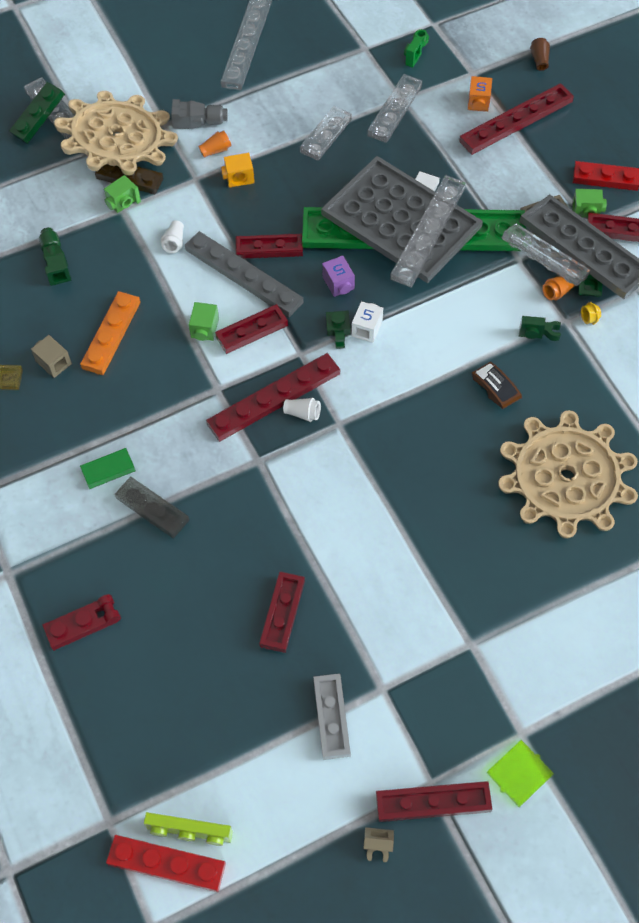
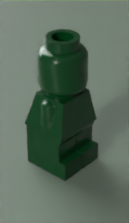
[39,227,72,286]

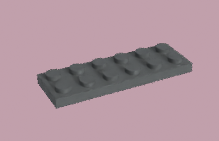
[519,194,639,299]

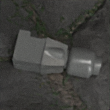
[171,99,228,129]

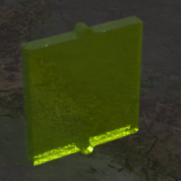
[487,740,554,808]

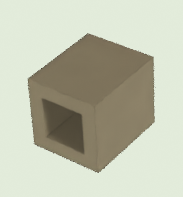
[31,335,72,378]

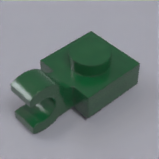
[326,310,351,349]
[519,316,561,341]

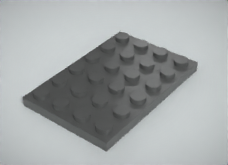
[321,156,483,283]

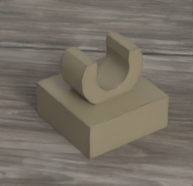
[364,827,394,862]

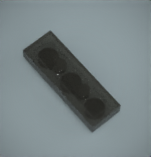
[114,476,189,539]

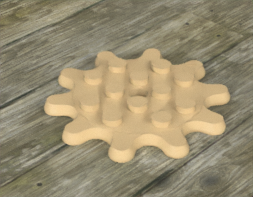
[54,91,178,175]
[498,410,638,539]

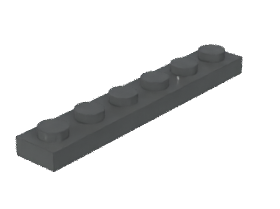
[185,231,304,318]

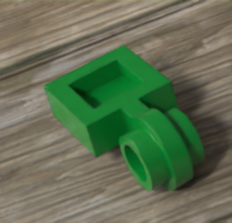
[404,29,429,68]

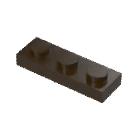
[95,164,164,195]

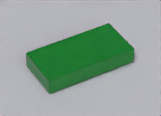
[80,448,136,490]

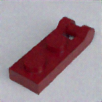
[43,594,121,651]

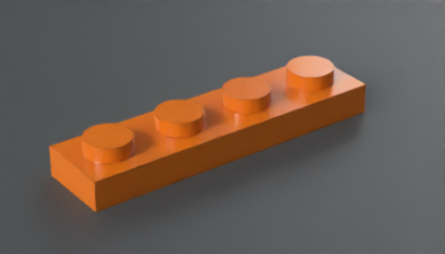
[80,291,141,375]

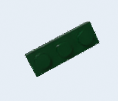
[9,82,65,144]

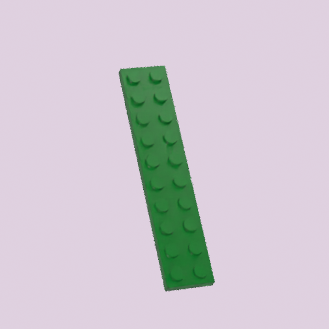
[302,207,527,251]

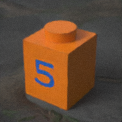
[468,76,492,112]

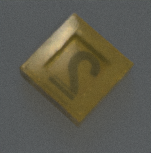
[0,365,23,390]

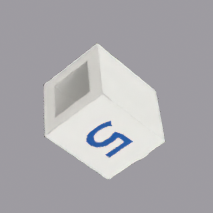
[352,301,383,343]

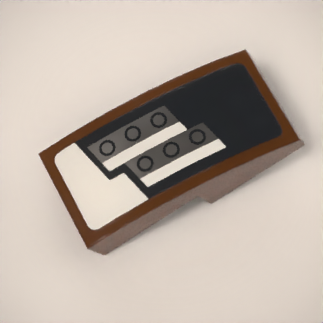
[472,362,522,409]

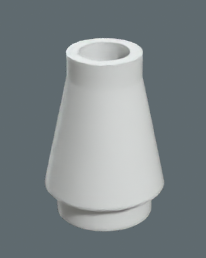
[161,220,184,253]
[283,398,321,422]

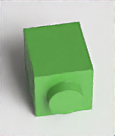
[189,302,219,341]

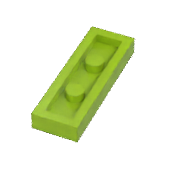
[144,812,233,846]

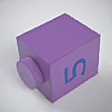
[322,256,355,297]

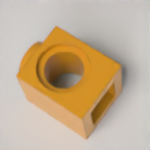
[221,152,255,188]

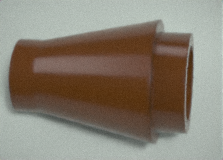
[530,38,550,71]

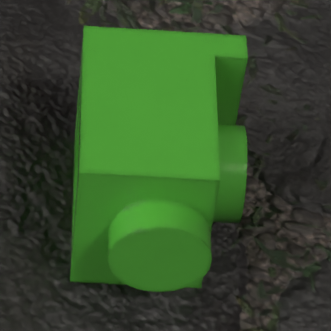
[104,175,141,213]
[572,189,607,218]

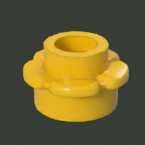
[581,302,601,325]

